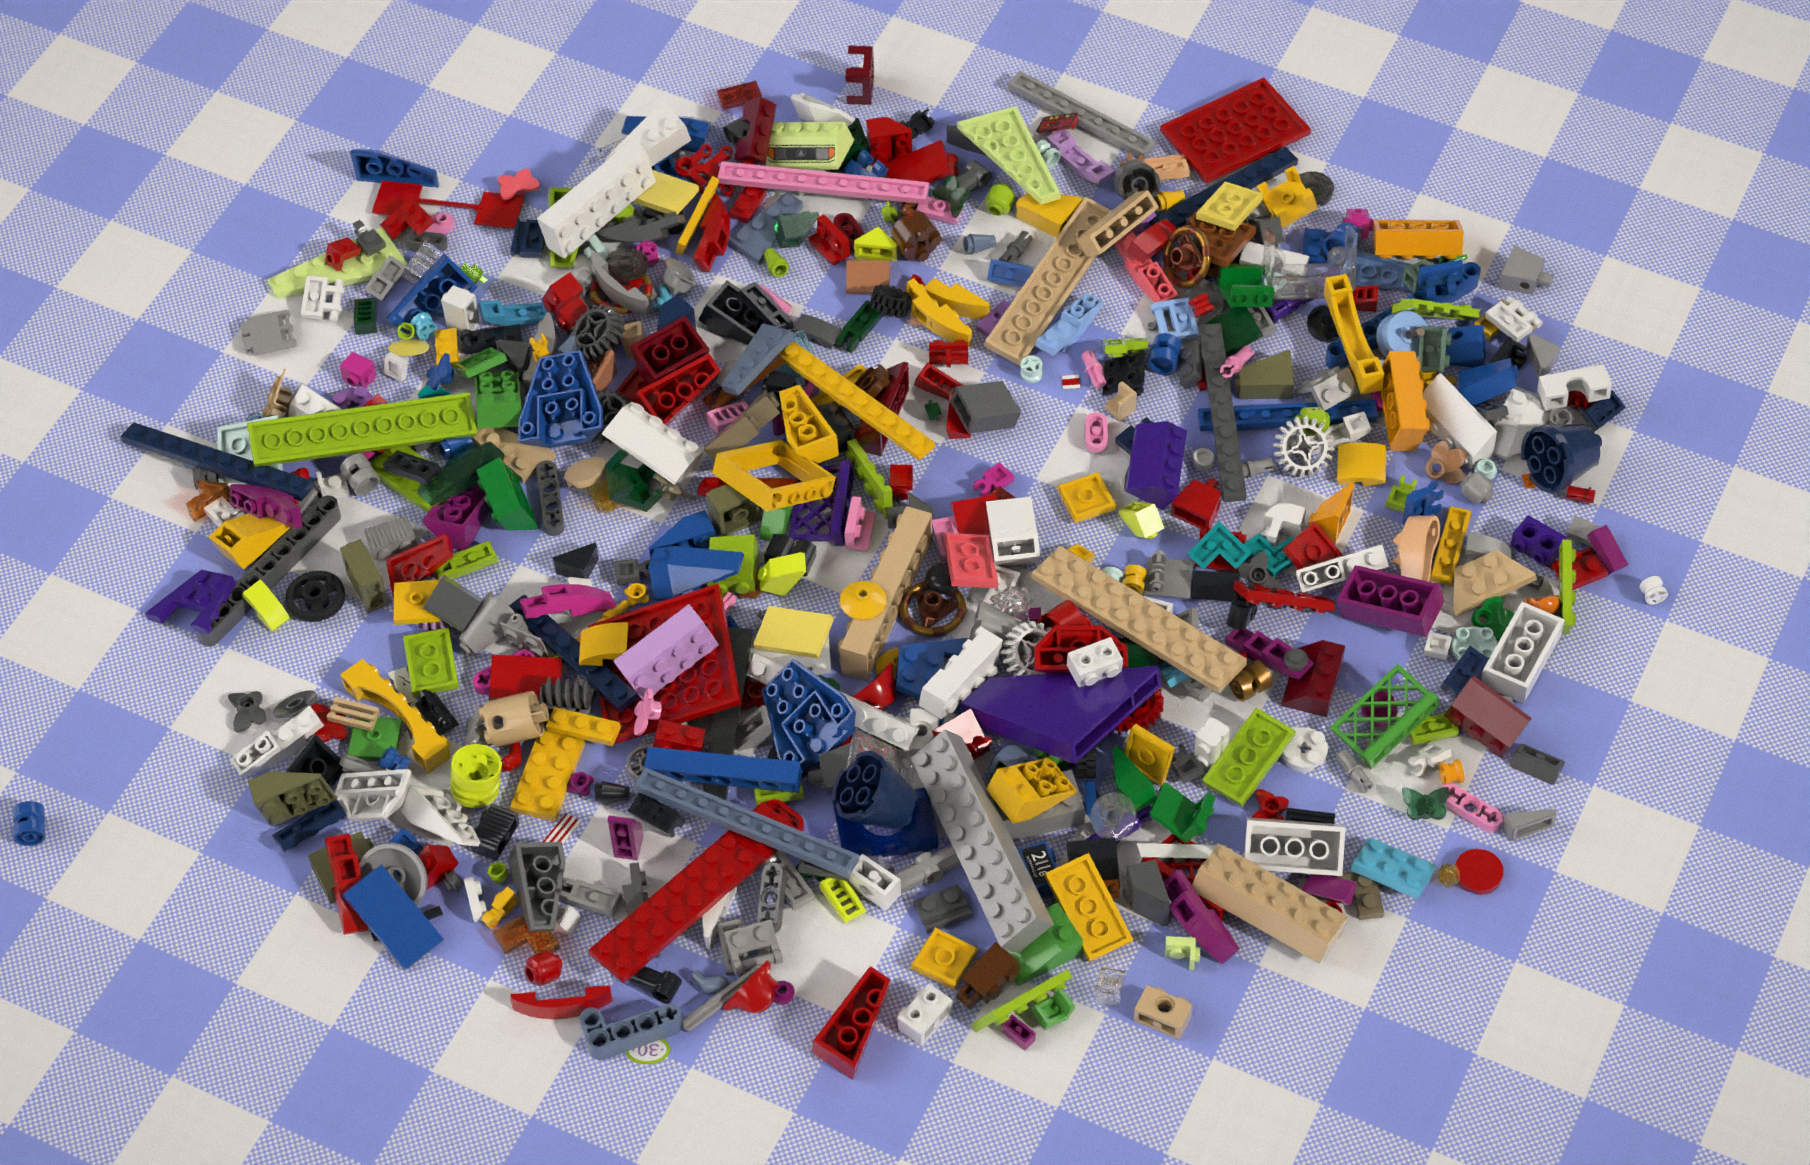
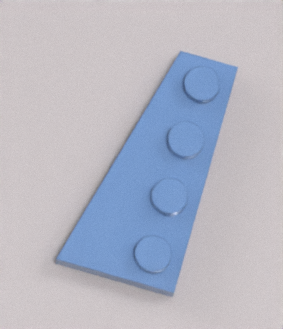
[1344,249,1413,291]

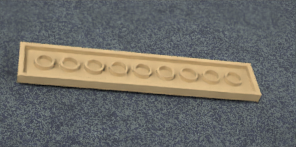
[984,196,1111,367]
[1031,546,1247,694]

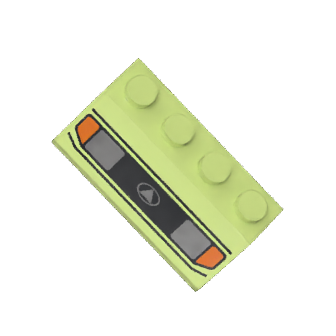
[766,122,854,170]

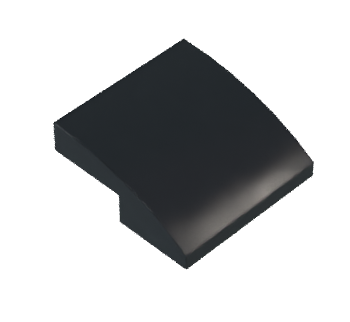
[1066,838,1120,889]

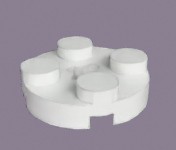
[1280,727,1328,772]

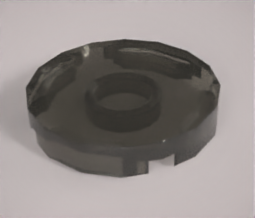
[1299,171,1334,206]
[606,248,648,281]

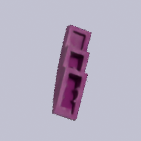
[1225,628,1314,680]

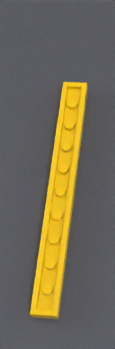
[779,341,936,461]

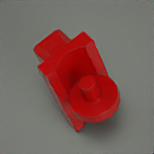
[929,340,968,368]

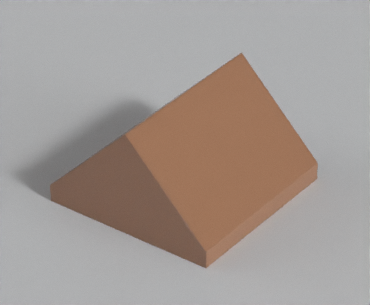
[846,258,891,294]
[586,350,617,394]

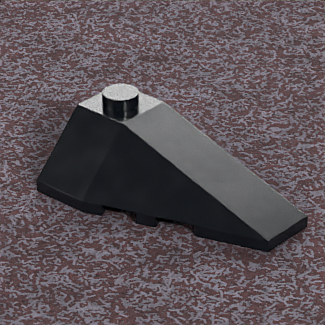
[698,280,765,345]

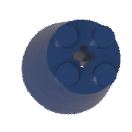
[1521,424,1602,493]
[832,751,918,829]

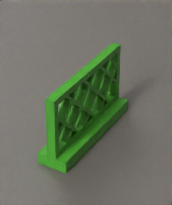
[1330,664,1439,770]

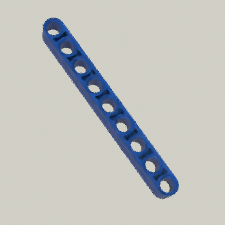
[1325,262,1481,369]

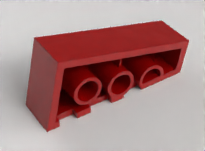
[632,353,721,426]
[811,966,891,1080]

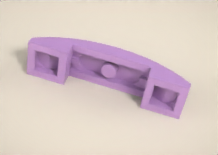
[1046,130,1115,184]

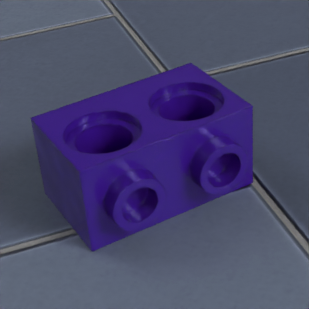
[1510,515,1567,568]

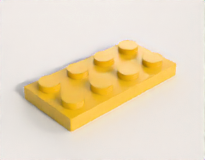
[510,730,585,822]
[1044,853,1134,962]

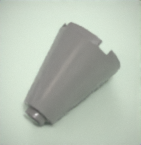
[459,591,515,655]
[969,602,1034,648]

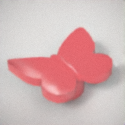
[497,169,540,200]

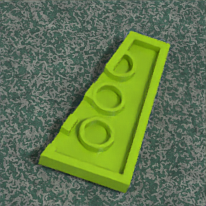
[1392,299,1480,321]
[845,439,893,519]
[971,969,1073,1032]

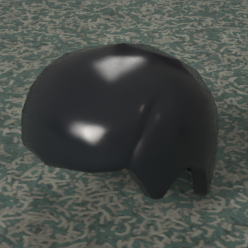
[924,563,959,595]

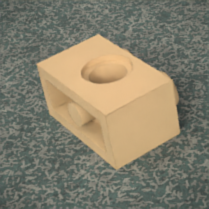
[1134,985,1193,1040]

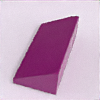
[1587,525,1629,575]
[1302,874,1357,906]

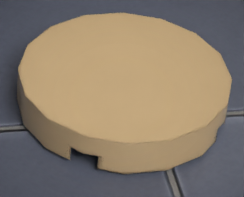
[564,457,606,489]

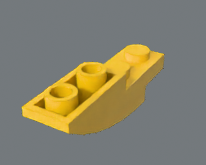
[906,278,972,347]

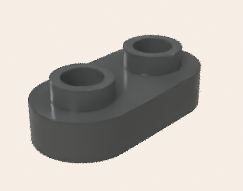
[405,231,448,254]

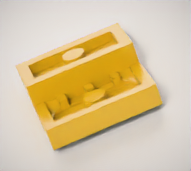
[1337,442,1386,487]
[579,622,628,666]

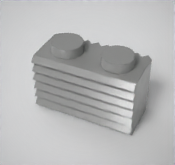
[364,515,418,561]

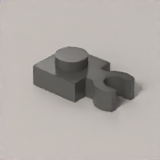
[615,559,650,585]
[1171,744,1204,784]

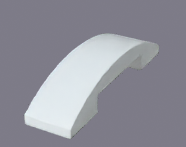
[1280,412,1372,456]

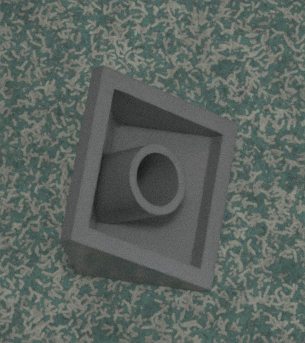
[423,575,483,632]

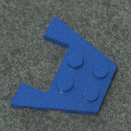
[895,638,969,717]

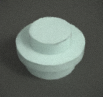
[1474,459,1497,480]

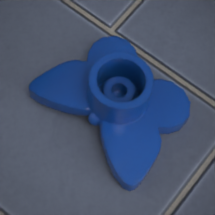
[425,353,454,390]

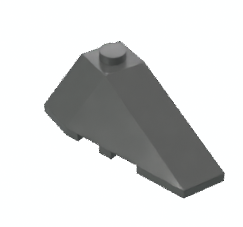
[508,842,566,932]

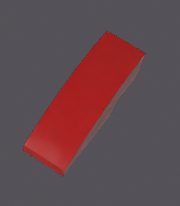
[1128,219,1177,264]

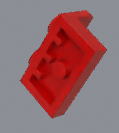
[808,214,850,266]

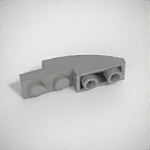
[522,312,557,393]

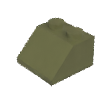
[706,484,761,537]

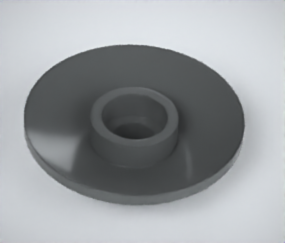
[273,690,317,718]

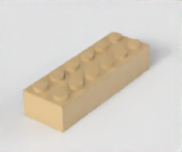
[1192,844,1348,963]

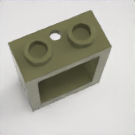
[340,539,389,613]

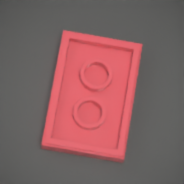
[943,533,998,588]

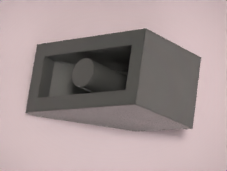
[1248,215,1284,248]

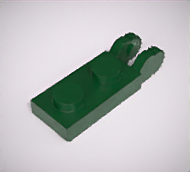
[835,300,884,353]

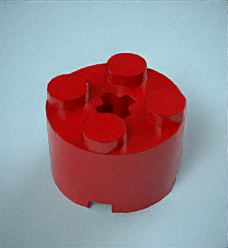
[1037,600,1091,629]

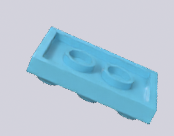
[1350,837,1437,899]

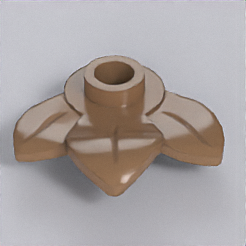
[1425,440,1467,484]

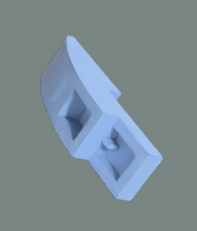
[1035,292,1104,356]

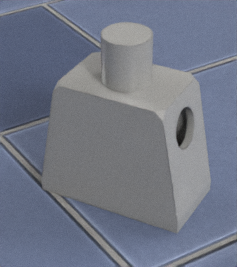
[1498,245,1554,294]

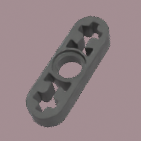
[757,862,787,933]

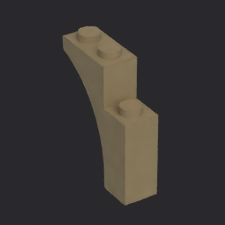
[703,389,780,463]

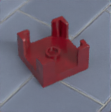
[845,45,874,105]

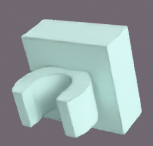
[584,234,610,262]

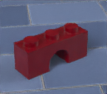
[734,97,777,165]

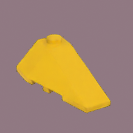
[779,385,839,463]

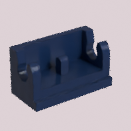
[1440,646,1489,698]

